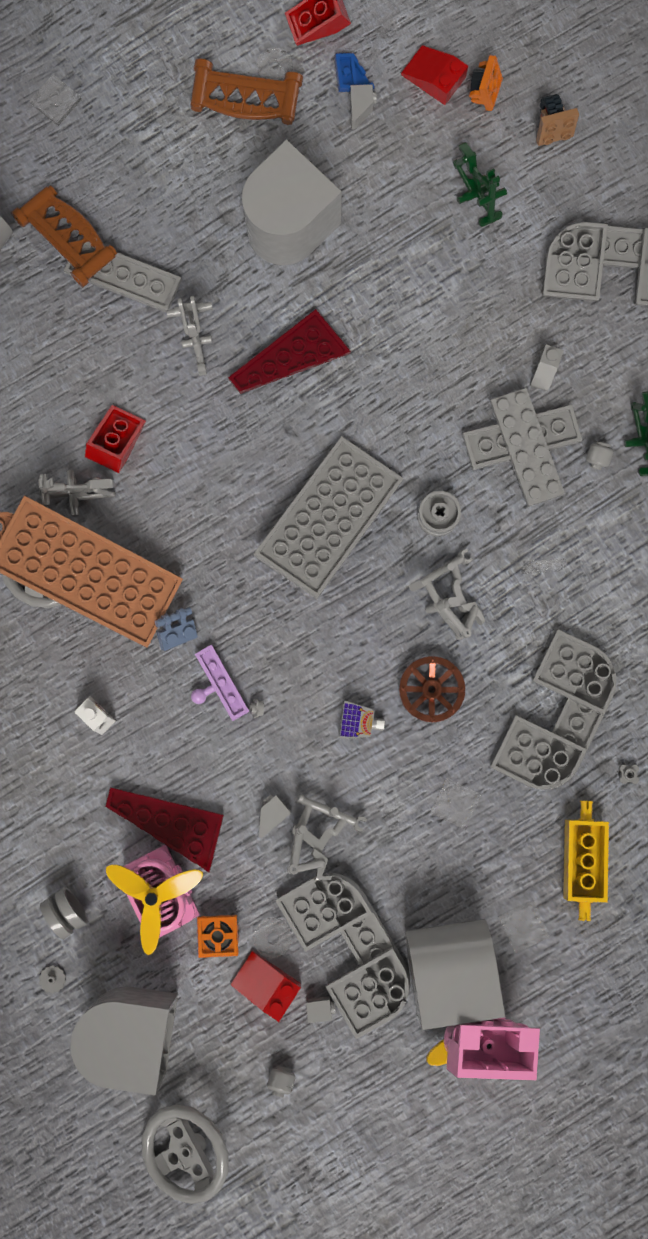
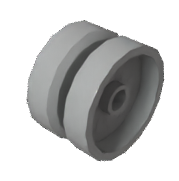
[417,491,461,537]
[40,887,88,940]

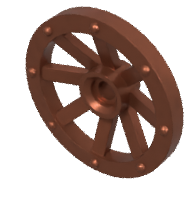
[399,656,465,722]

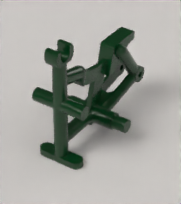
[453,142,507,227]
[624,391,648,476]

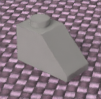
[350,84,377,130]
[530,344,564,392]
[259,795,292,839]

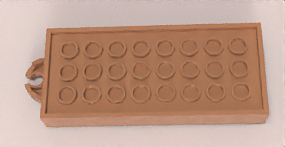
[0,496,183,648]

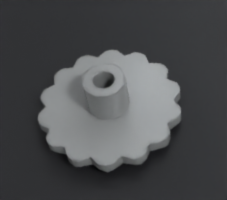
[39,965,66,994]

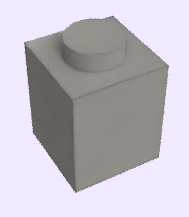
[306,996,335,1023]

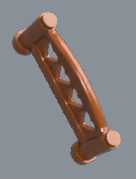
[190,59,303,125]
[11,185,117,288]

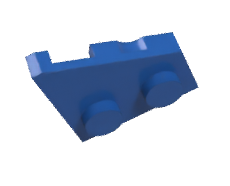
[334,53,374,92]

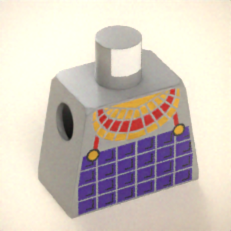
[339,701,385,738]

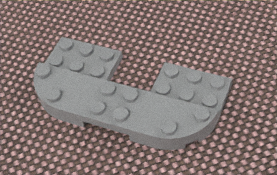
[542,222,648,306]
[491,630,616,790]
[275,873,410,1039]

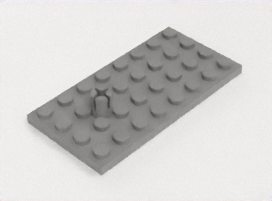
[254,436,403,599]

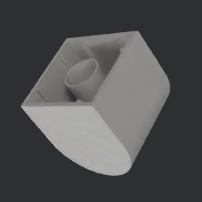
[242,139,342,265]
[405,919,505,1030]
[70,986,178,1095]

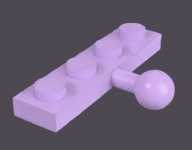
[191,645,250,721]

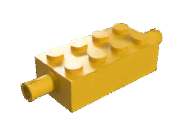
[563,801,609,921]

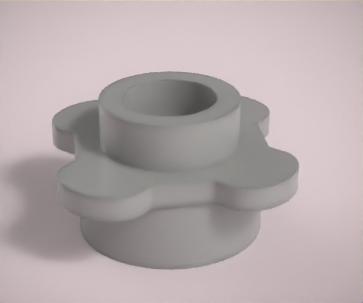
[250,699,264,718]
[619,765,639,784]

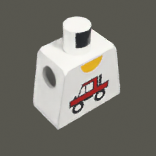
[74,696,116,735]

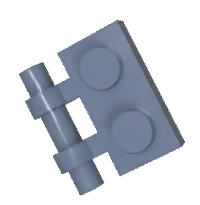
[155,607,198,651]

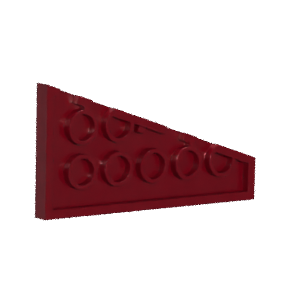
[228,309,351,394]
[105,787,224,873]

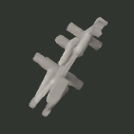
[166,296,213,376]
[38,470,115,516]
[409,549,485,640]
[287,794,367,881]

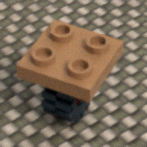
[536,94,579,146]

